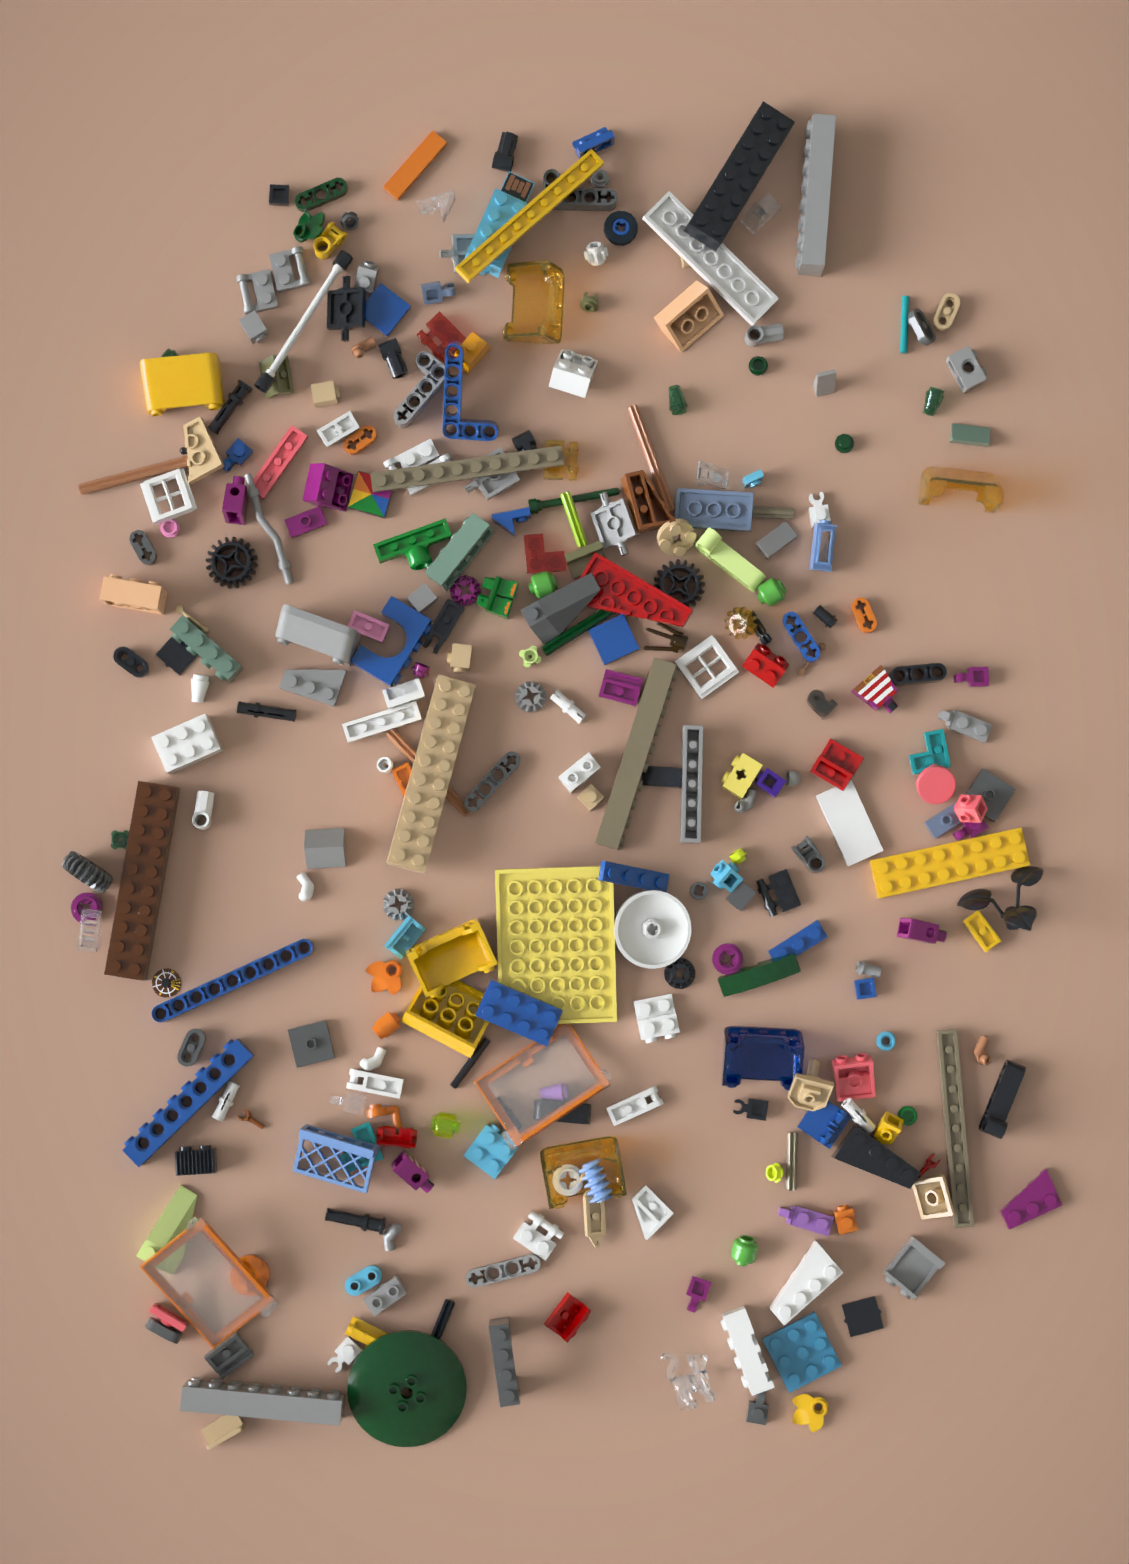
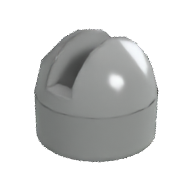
[786,770,801,786]

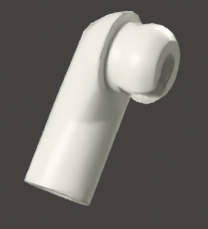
[297,872,314,902]
[360,1047,387,1071]

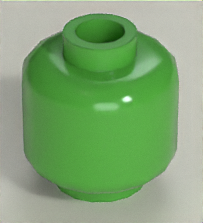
[528,571,558,599]
[757,578,787,607]
[731,1235,759,1266]

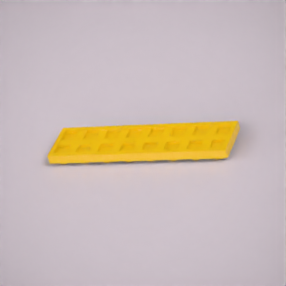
[869,827,1030,899]

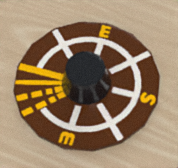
[152,968,181,998]

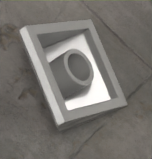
[304,828,346,869]

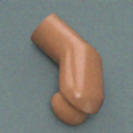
[974,1035,991,1065]

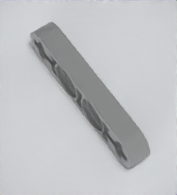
[466,1254,541,1288]

